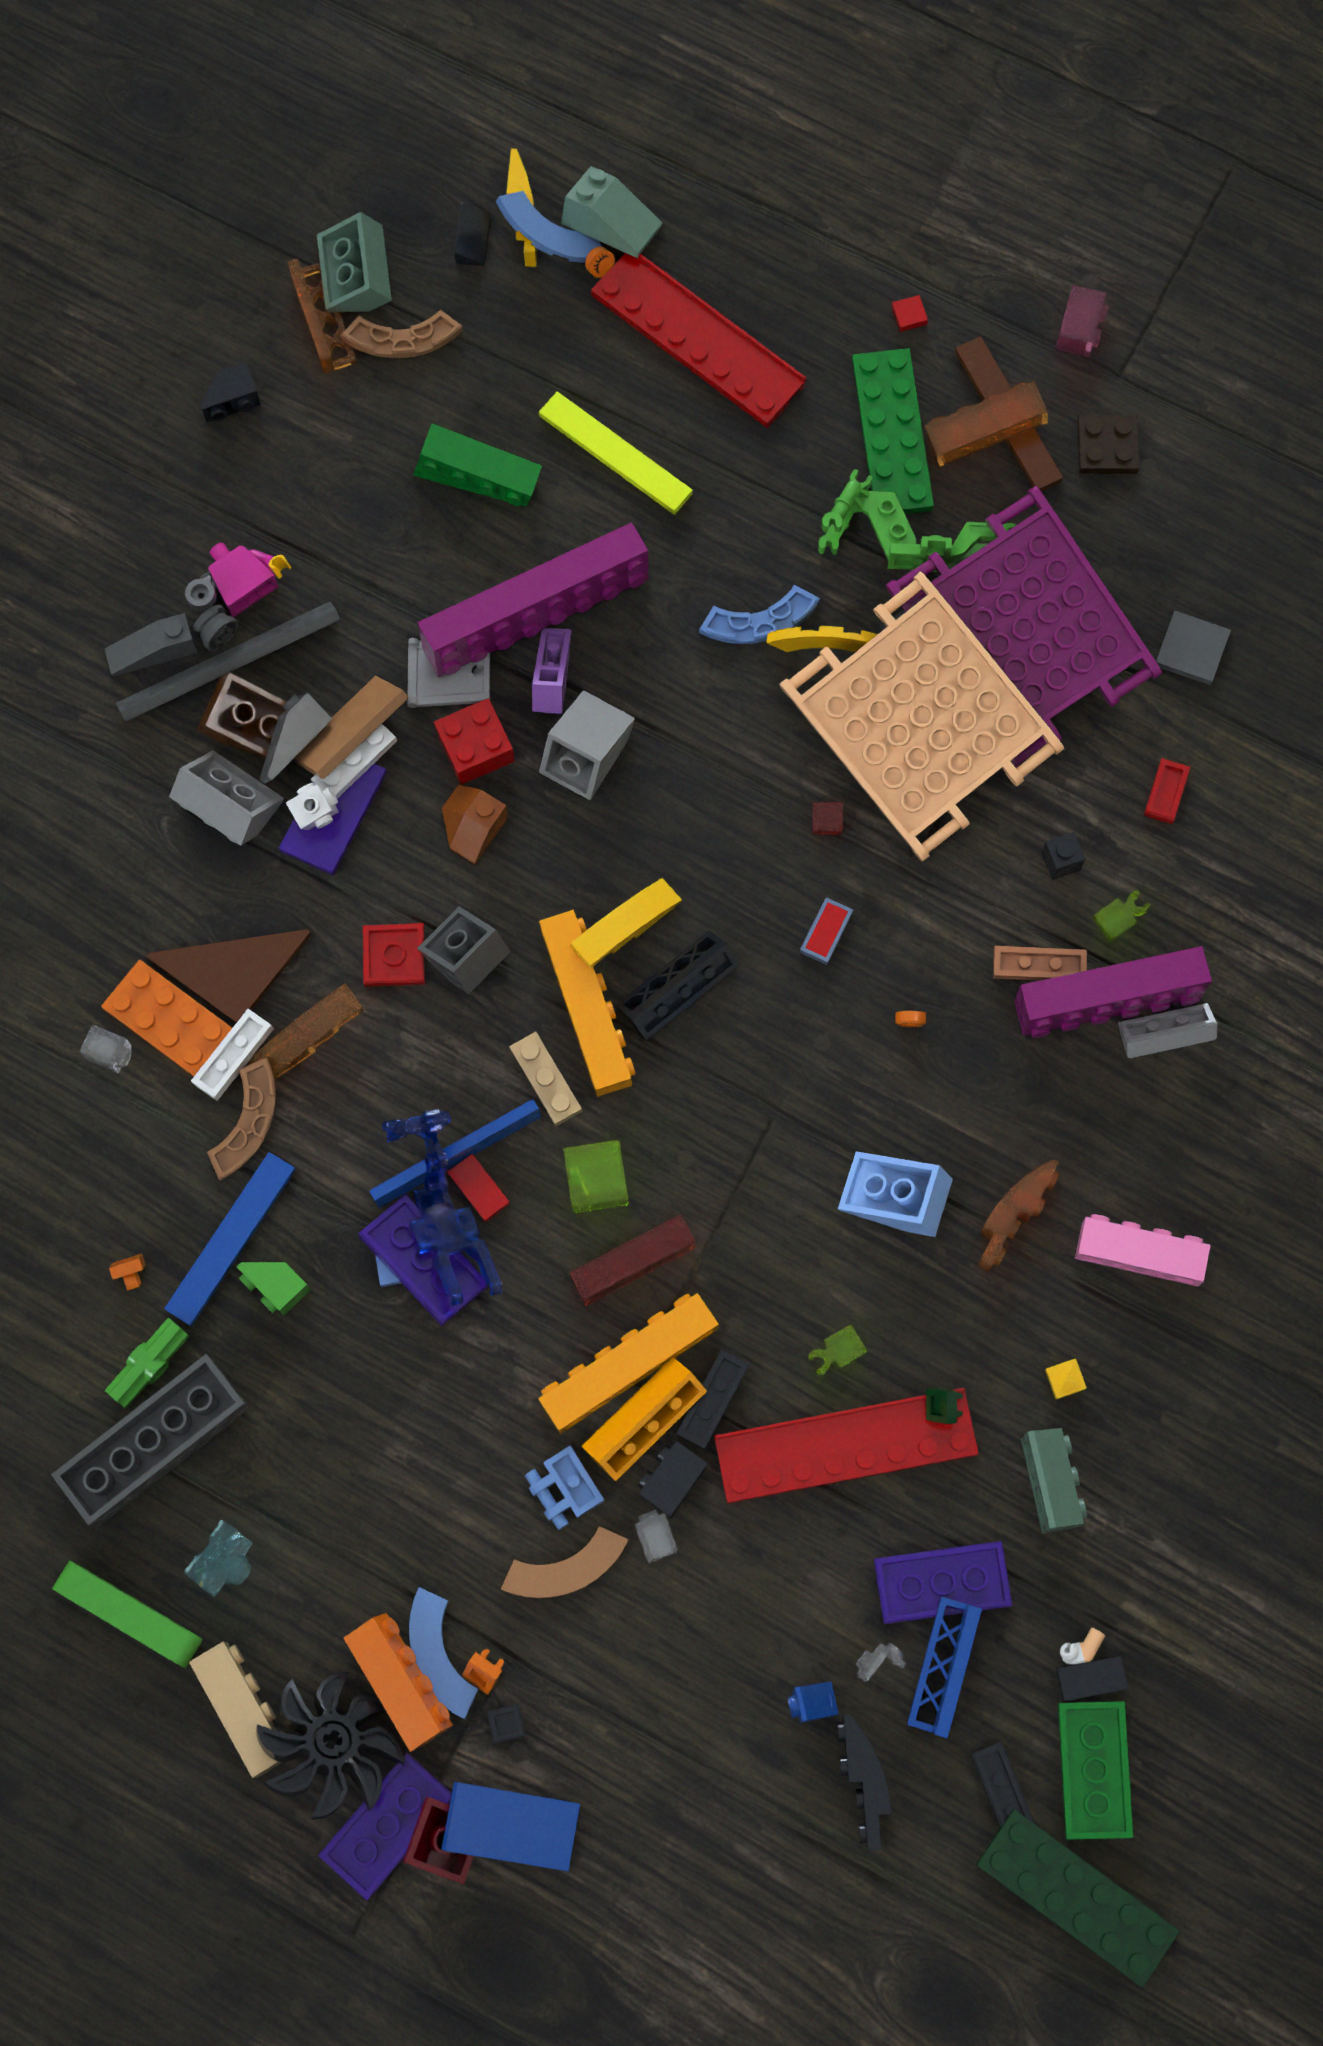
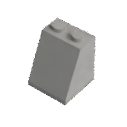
[539,690,635,800]

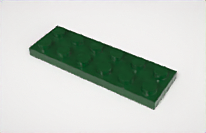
[975,1809,1180,1988]

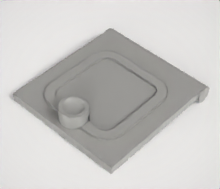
[407,638,490,708]

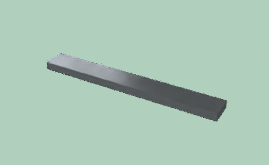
[116,601,340,721]

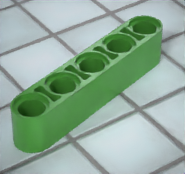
[52,1560,203,1668]

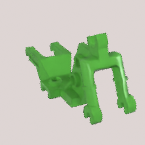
[818,469,1016,576]

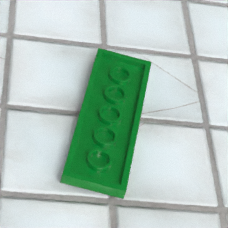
[852,348,934,514]

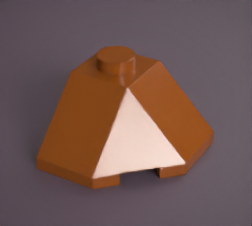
[442,785,509,865]

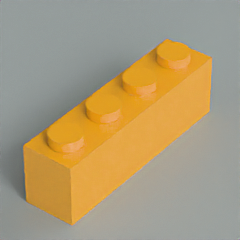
[581,1357,707,1481]

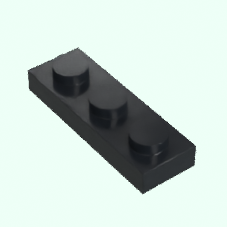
[676,1350,749,1450]

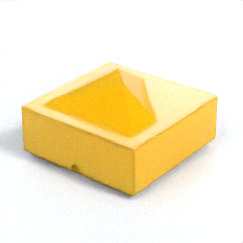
[1045,1358,1087,1400]

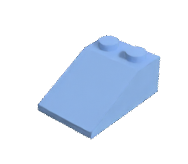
[838,1151,953,1237]

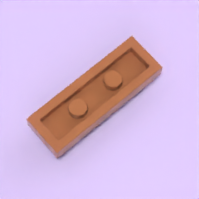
[993,946,1087,981]

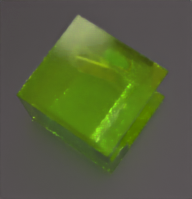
[563,1140,629,1213]

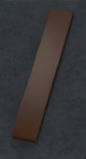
[955,336,1063,492]

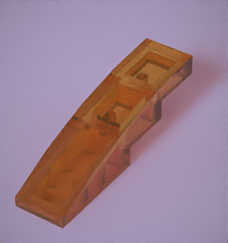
[248,983,364,1080]

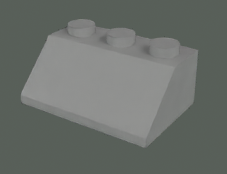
[169,750,284,846]

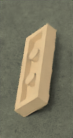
[509,1032,582,1127]

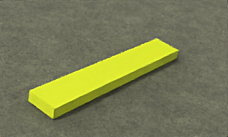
[539,391,693,515]

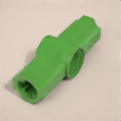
[105,1318,190,1409]

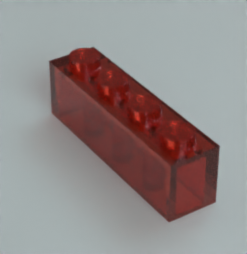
[569,1214,696,1306]

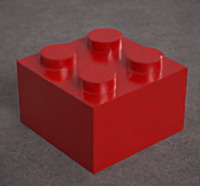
[434,698,515,785]

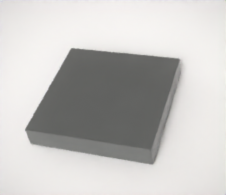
[1156,610,1231,685]

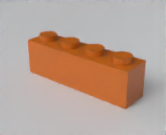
[344,1613,453,1752]

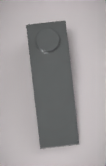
[104,613,198,677]
[259,693,332,784]

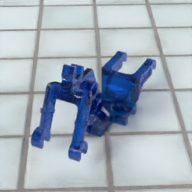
[382,1108,502,1306]

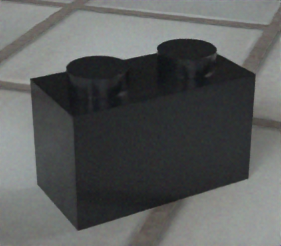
[638,1441,708,1519]

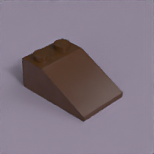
[197,672,286,760]

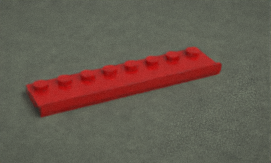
[591,253,806,428]
[714,1388,978,1504]

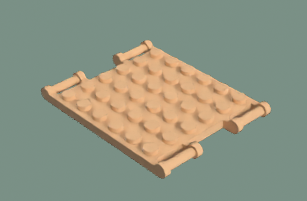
[779,572,1064,862]

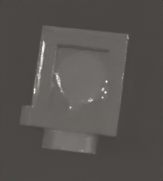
[855,1642,906,1683]

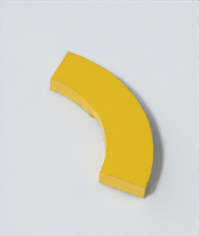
[767,626,878,652]

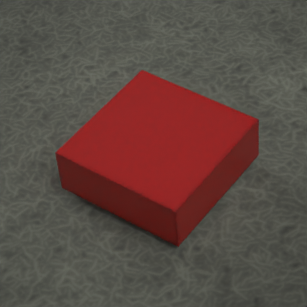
[891,295,928,332]

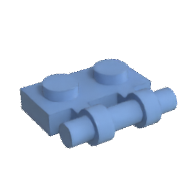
[525,1446,604,1530]

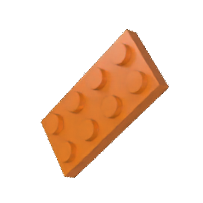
[101,959,232,1077]

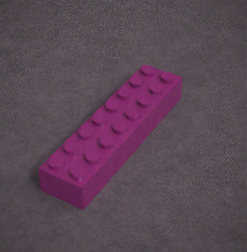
[418,522,649,678]

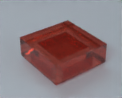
[812,802,843,834]

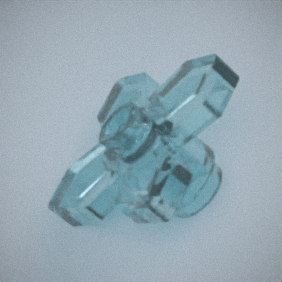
[184,1519,253,1597]

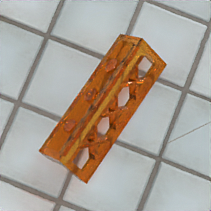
[287,258,357,373]

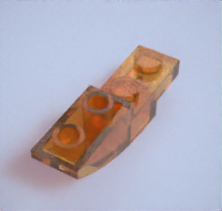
[978,1159,1060,1271]

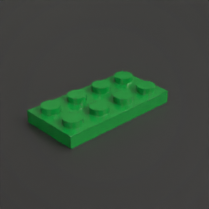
[1057,1701,1133,1839]

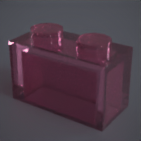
[1056,285,1109,357]

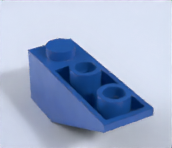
[787,1681,839,1724]

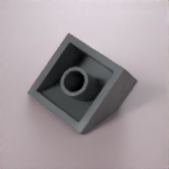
[417,906,511,994]

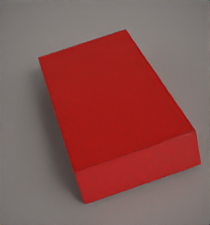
[1143,758,1191,824]
[447,1154,510,1223]

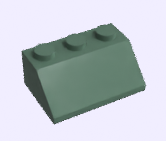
[317,212,392,312]
[1021,1428,1087,1534]

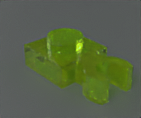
[1092,890,1150,942]
[807,1325,867,1375]

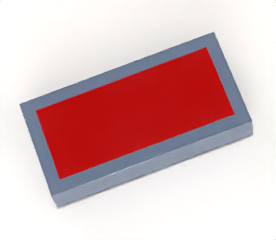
[800,897,853,965]

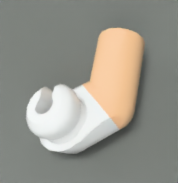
[1060,1627,1105,1665]

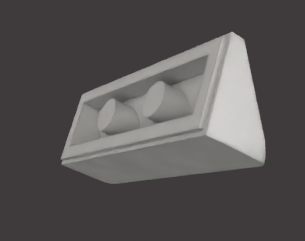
[1118,1003,1217,1058]

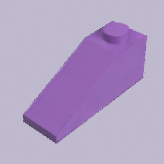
[532,628,571,714]

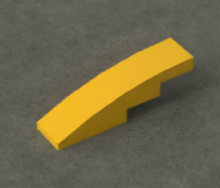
[506,149,537,267]
[570,878,682,969]

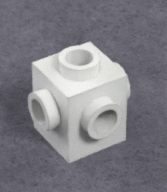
[286,783,339,830]

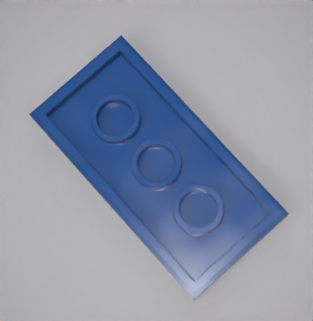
[441,1782,580,1871]

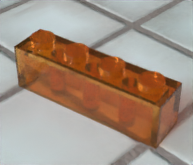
[925,381,1048,467]

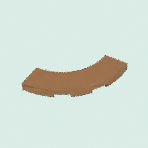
[341,310,463,358]
[207,1057,276,1181]
[501,1526,629,1599]

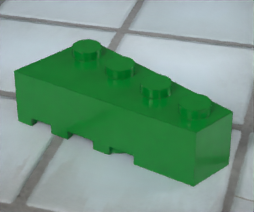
[413,423,542,507]

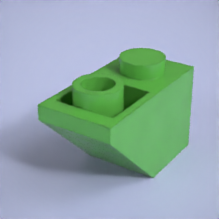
[237,1262,311,1316]

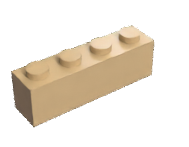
[189,1641,284,1778]

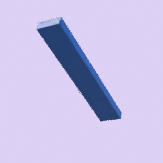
[369,1100,541,1208]
[164,1152,296,1327]

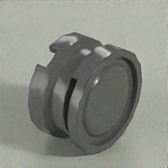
[192,605,239,652]

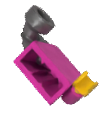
[185,543,292,617]

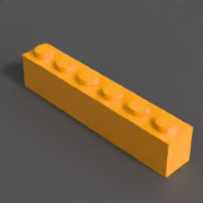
[539,910,636,1097]
[538,1293,719,1434]

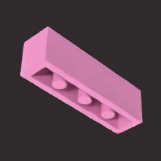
[1075,1214,1210,1287]

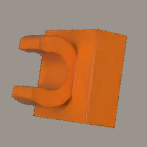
[109,1253,146,1291]
[461,1649,504,1695]

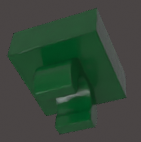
[926,1387,963,1424]

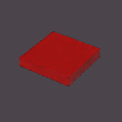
[363,923,425,987]

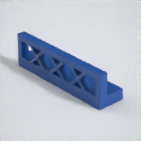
[907,1596,982,1738]

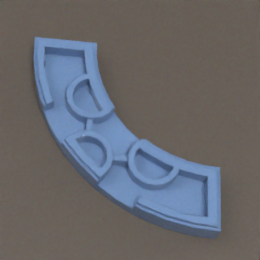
[496,191,602,263]
[699,585,820,644]
[409,1587,479,1719]

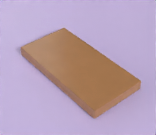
[293,676,408,779]

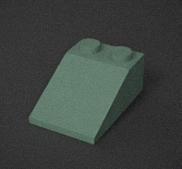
[561,166,662,258]

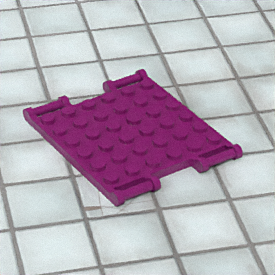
[885,486,1162,768]

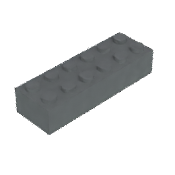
[51,1354,250,1529]

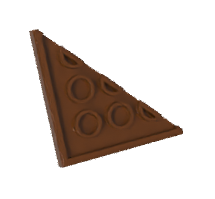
[146,929,312,1023]

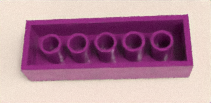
[1014,946,1212,1038]

